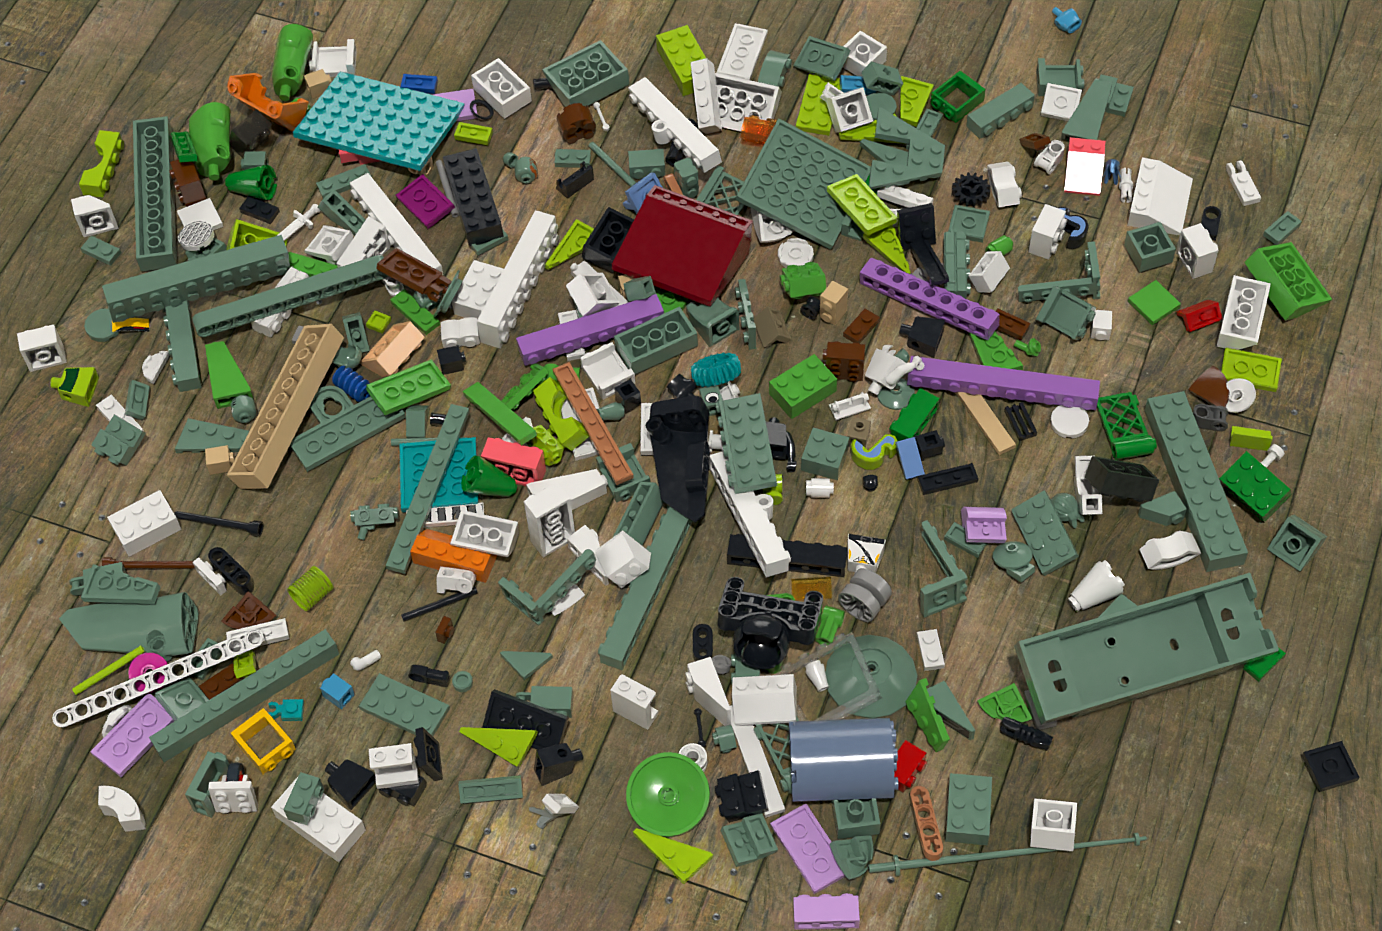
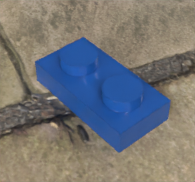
[400,74,438,94]

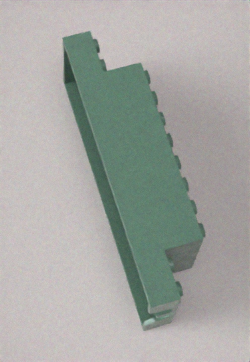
[1014,573,1279,725]

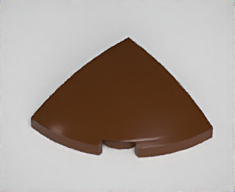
[1188,366,1230,407]
[221,591,277,629]

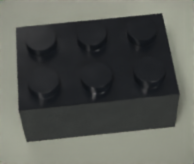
[581,207,634,273]

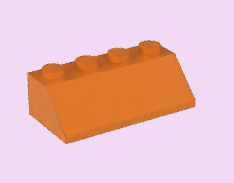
[410,529,498,583]

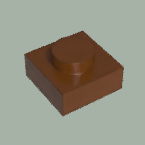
[435,616,454,644]

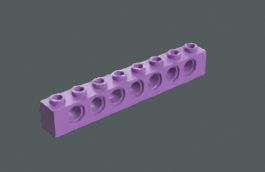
[860,258,999,340]

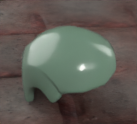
[333,344,362,369]

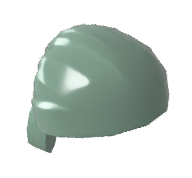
[1051,493,1085,528]

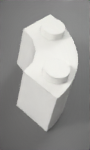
[987,161,1022,207]
[1140,531,1201,570]
[98,786,146,832]

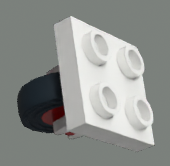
[208,762,258,813]

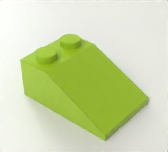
[226,219,287,250]

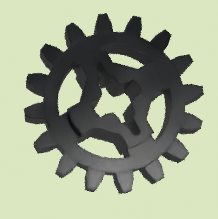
[952,172,991,208]

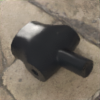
[667,374,697,399]

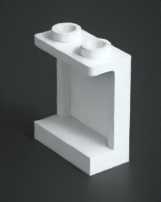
[309,39,357,77]
[580,342,635,400]
[610,674,658,730]
[369,743,419,789]

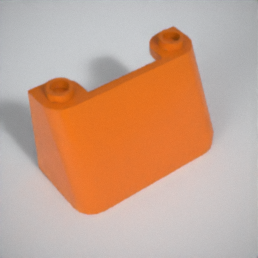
[227,73,309,131]

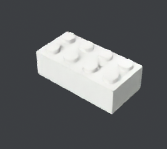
[524,482,575,558]
[271,777,366,862]

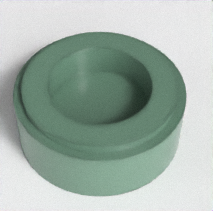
[452,671,473,692]

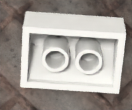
[450,510,519,557]
[732,674,797,726]

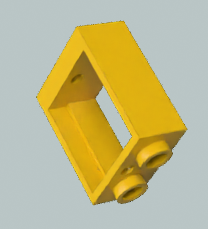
[231,708,296,775]

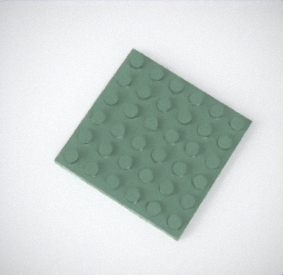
[735,118,871,250]

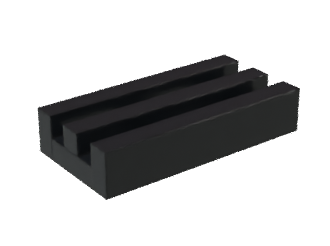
[1004,402,1037,441]

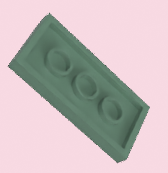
[1011,490,1079,576]
[359,673,450,736]

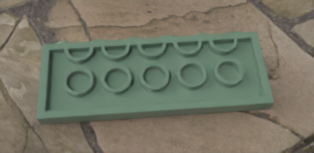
[715,393,777,494]

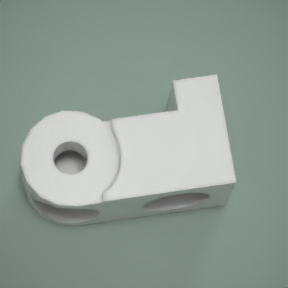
[437,566,476,593]

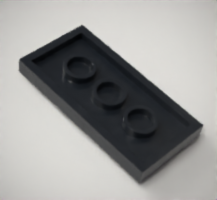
[482,689,569,750]

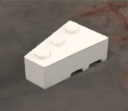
[337,216,390,268]

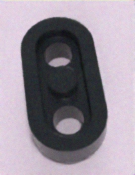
[693,624,713,661]

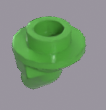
[1014,338,1041,357]

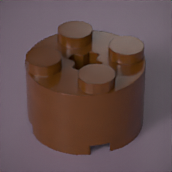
[556,103,596,144]

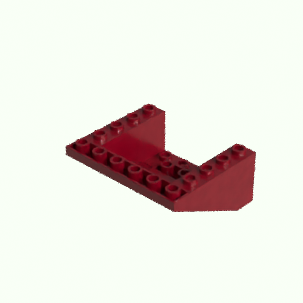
[612,185,753,307]

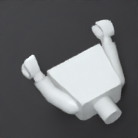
[865,345,925,395]

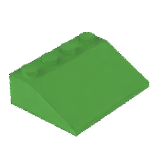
[1244,242,1332,320]

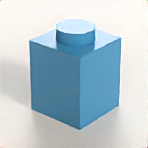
[320,673,355,710]

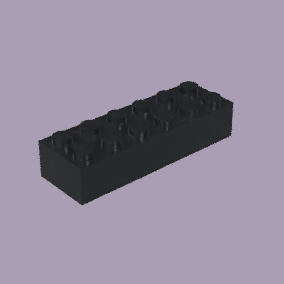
[443,148,504,247]

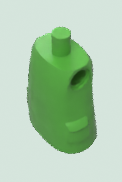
[272,24,313,101]
[189,102,231,181]

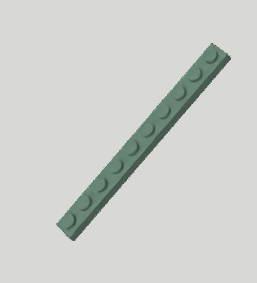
[386,404,470,574]

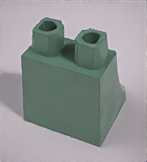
[686,298,739,348]

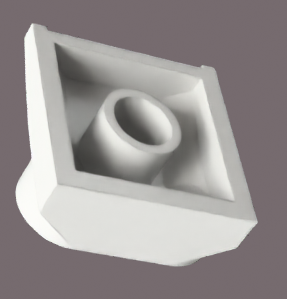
[304,225,353,265]

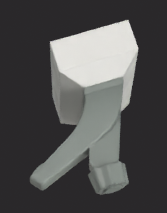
[529,794,579,829]

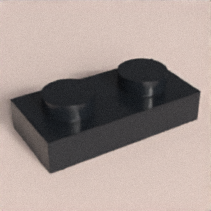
[239,196,280,224]

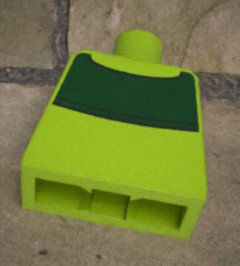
[50,367,99,407]

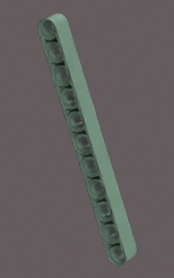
[193,255,388,337]

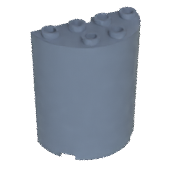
[789,718,898,801]

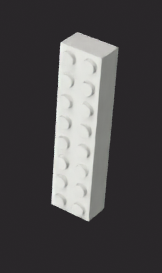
[477,210,559,349]

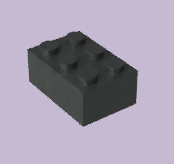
[1085,456,1159,502]

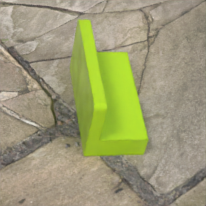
[1230,426,1273,451]

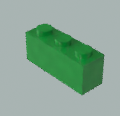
[889,388,940,441]

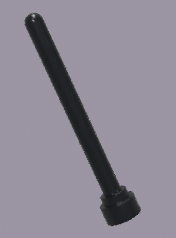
[174,511,264,537]

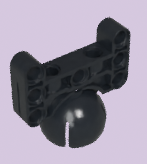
[717,577,823,669]

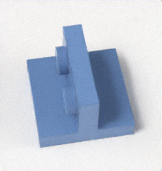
[623,172,663,214]

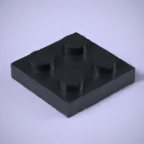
[414,727,443,781]
[1302,741,1360,792]

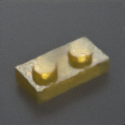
[791,577,832,600]

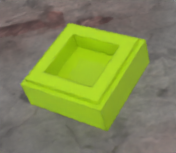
[366,311,391,334]

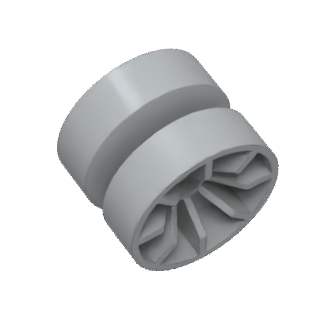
[838,568,892,622]

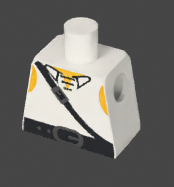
[848,534,886,573]

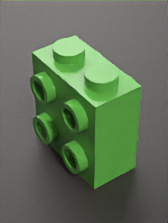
[779,262,826,299]

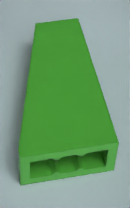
[205,341,254,409]

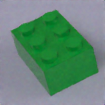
[1219,451,1292,523]

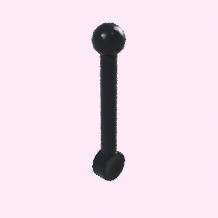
[694,708,706,748]

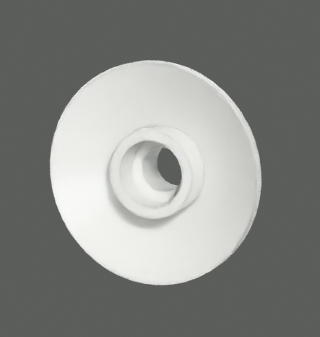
[1226,378,1256,413]

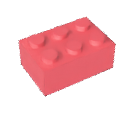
[481,437,546,486]

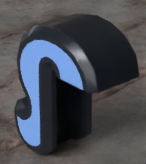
[1057,207,1089,249]

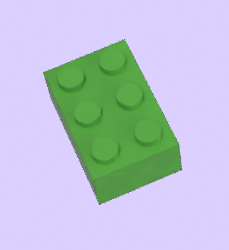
[769,354,837,419]

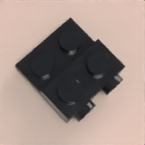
[715,770,769,823]

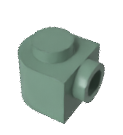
[712,724,737,753]

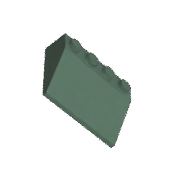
[542,40,630,107]

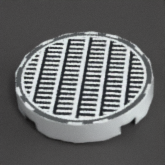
[178,221,214,251]

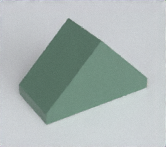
[406,405,430,438]

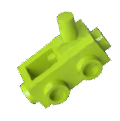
[526,425,564,466]

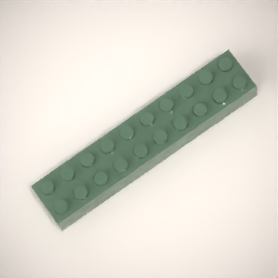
[133,116,177,271]
[102,235,290,323]
[1144,391,1248,572]

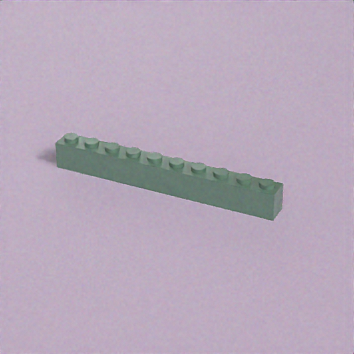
[598,505,693,671]
[149,629,339,762]

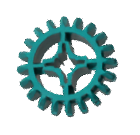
[691,352,741,387]

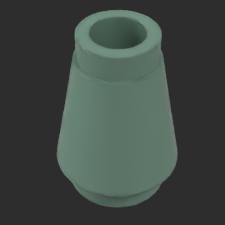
[596,402,624,420]

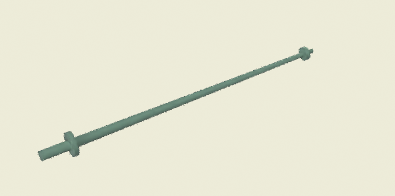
[868,833,1147,877]

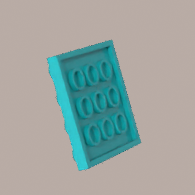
[400,437,479,512]

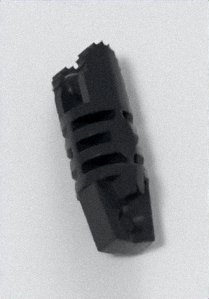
[999,717,1053,750]

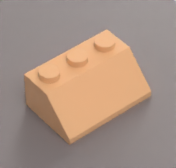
[360,321,424,377]

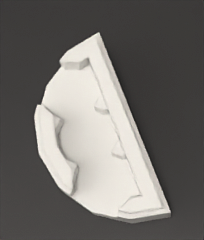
[142,351,170,384]
[102,705,133,738]

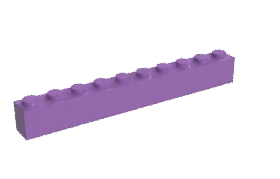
[907,356,1100,410]

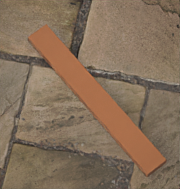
[552,362,634,485]

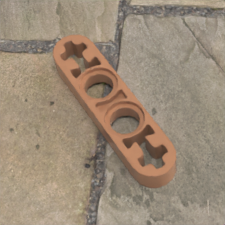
[910,786,943,861]

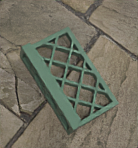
[696,165,745,215]

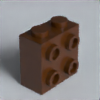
[823,341,865,381]

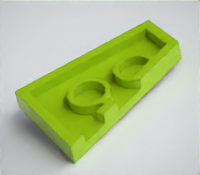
[900,76,934,127]

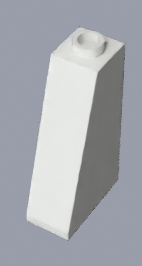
[526,469,608,510]

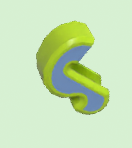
[851,434,897,470]

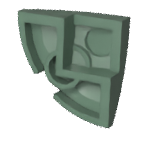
[830,835,873,880]

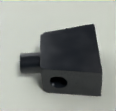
[899,316,945,358]
[534,743,583,786]
[325,759,376,810]

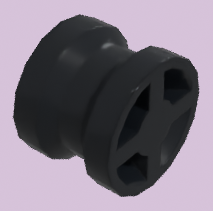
[800,296,820,320]

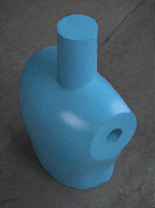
[1052,7,1082,33]

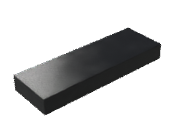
[917,463,979,495]

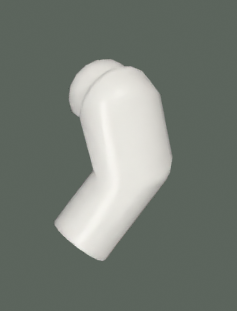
[350,650,381,671]

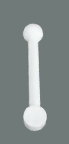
[593,102,609,131]

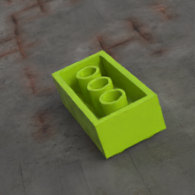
[656,25,706,96]

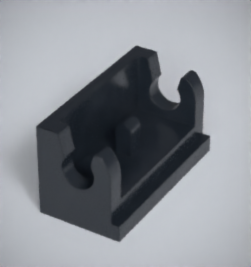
[556,161,594,199]

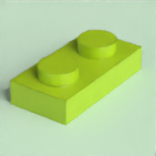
[454,122,493,145]
[234,649,256,678]

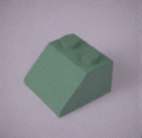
[1267,514,1328,571]

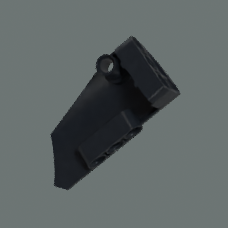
[645,396,710,523]

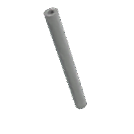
[436,160,459,217]

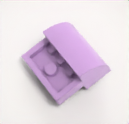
[961,507,1007,543]

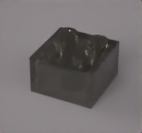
[229,109,272,159]

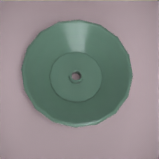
[825,635,918,718]

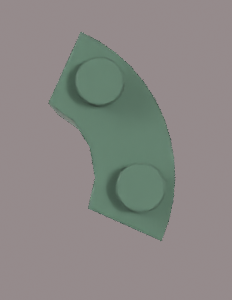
[758,50,792,88]

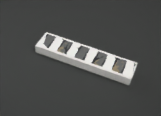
[406,503,484,528]

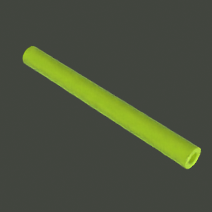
[72,645,145,695]

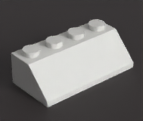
[1217,275,1271,350]

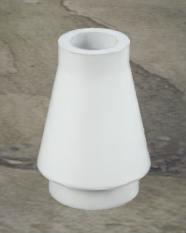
[805,660,829,692]

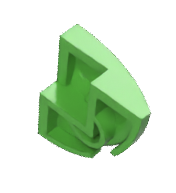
[977,683,1033,722]

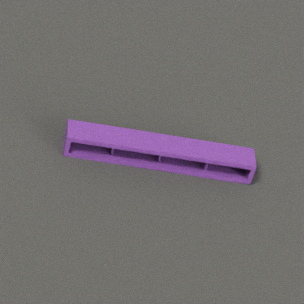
[516,294,664,365]

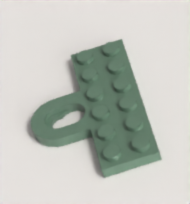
[289,386,406,472]

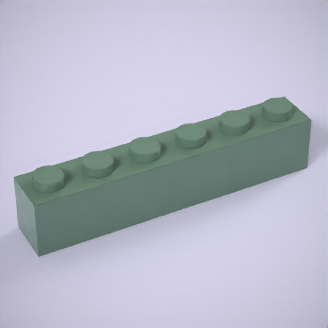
[163,300,202,392]

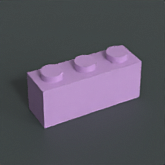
[793,893,860,930]

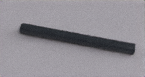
[401,586,478,622]

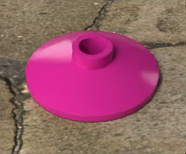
[128,653,168,693]

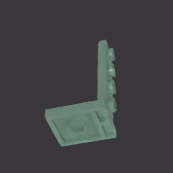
[1018,242,1100,302]
[920,520,968,618]
[498,549,596,626]

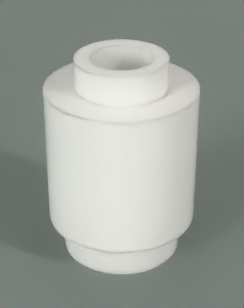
[806,478,834,498]

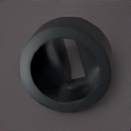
[862,475,878,491]

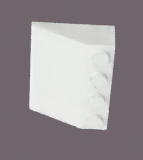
[715,73,782,138]
[1127,157,1193,236]

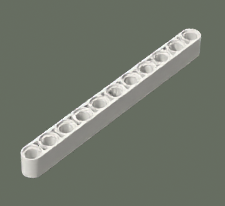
[52,629,264,727]

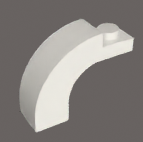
[1074,456,1102,515]

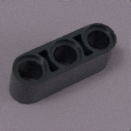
[208,547,254,595]

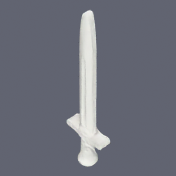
[277,204,321,241]

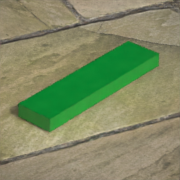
[170,131,197,162]

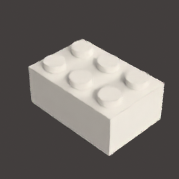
[471,58,532,119]
[452,260,504,320]
[107,490,181,556]

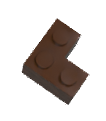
[169,159,206,207]

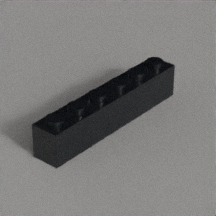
[727,534,847,577]

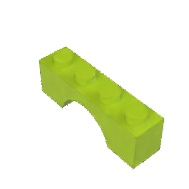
[79,130,124,197]
[533,377,589,451]

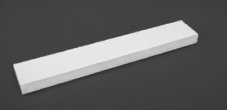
[730,705,785,818]

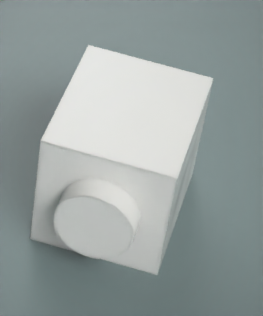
[1091,310,1112,340]

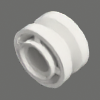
[678,743,707,772]

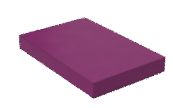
[395,174,455,229]

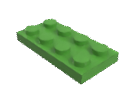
[366,359,451,415]

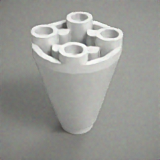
[1068,560,1125,612]

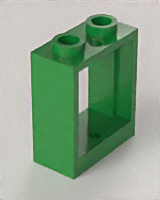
[930,71,986,123]

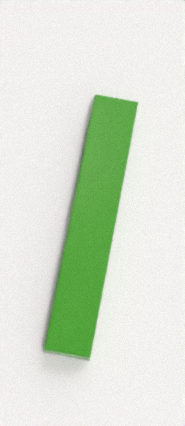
[463,382,537,445]

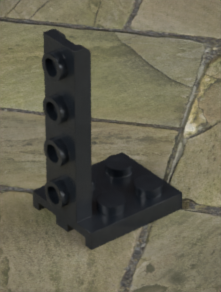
[897,203,949,286]

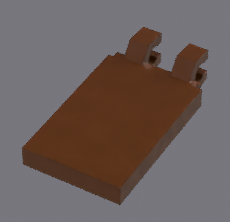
[376,248,452,302]

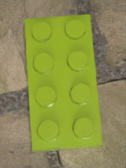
[796,74,841,136]
[827,174,897,235]

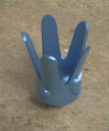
[1102,159,1121,185]

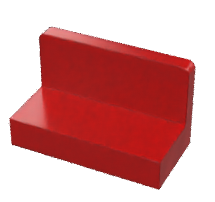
[1176,300,1223,332]

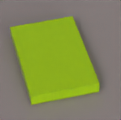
[1221,348,1282,392]

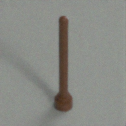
[102,557,195,569]

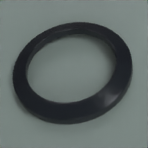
[470,99,494,120]

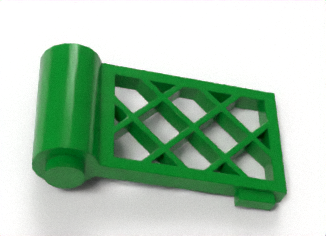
[1096,392,1157,460]

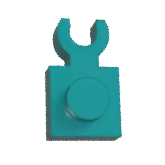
[268,699,304,721]

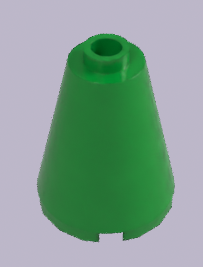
[225,165,277,200]
[461,455,517,497]

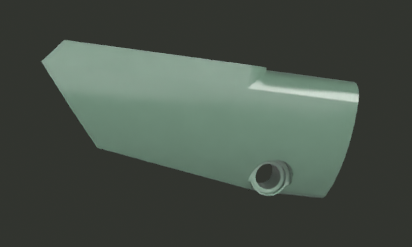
[59,592,198,662]

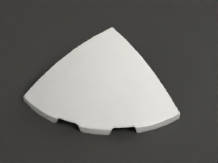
[751,208,794,243]

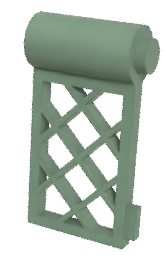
[753,715,799,794]

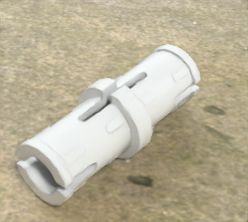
[1119,168,1133,203]

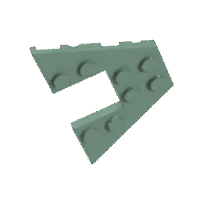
[869,107,945,190]

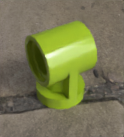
[763,474,783,505]

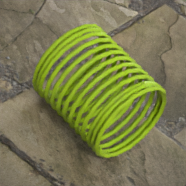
[287,566,333,611]

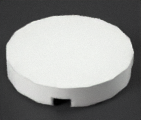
[778,238,814,268]
[1051,405,1089,438]

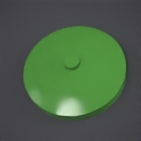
[626,752,710,837]

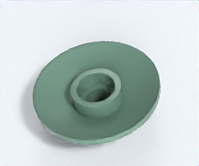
[877,378,915,410]
[993,541,1032,569]

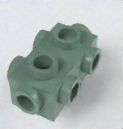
[350,504,398,540]

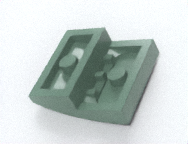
[720,813,778,867]

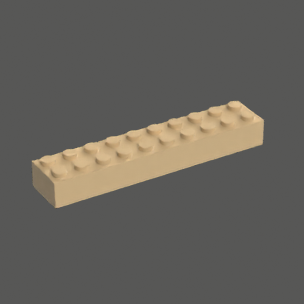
[227,324,344,489]

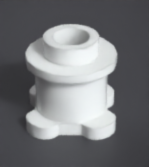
[708,430,726,453]

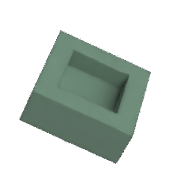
[1006,563,1035,582]

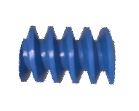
[332,365,370,402]

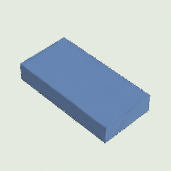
[895,437,925,479]

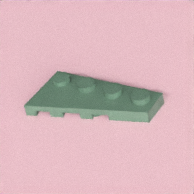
[735,279,756,350]
[175,418,249,453]
[81,564,161,604]

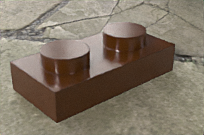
[1019,133,1051,150]
[843,308,880,344]
[996,308,1031,340]
[199,663,244,700]

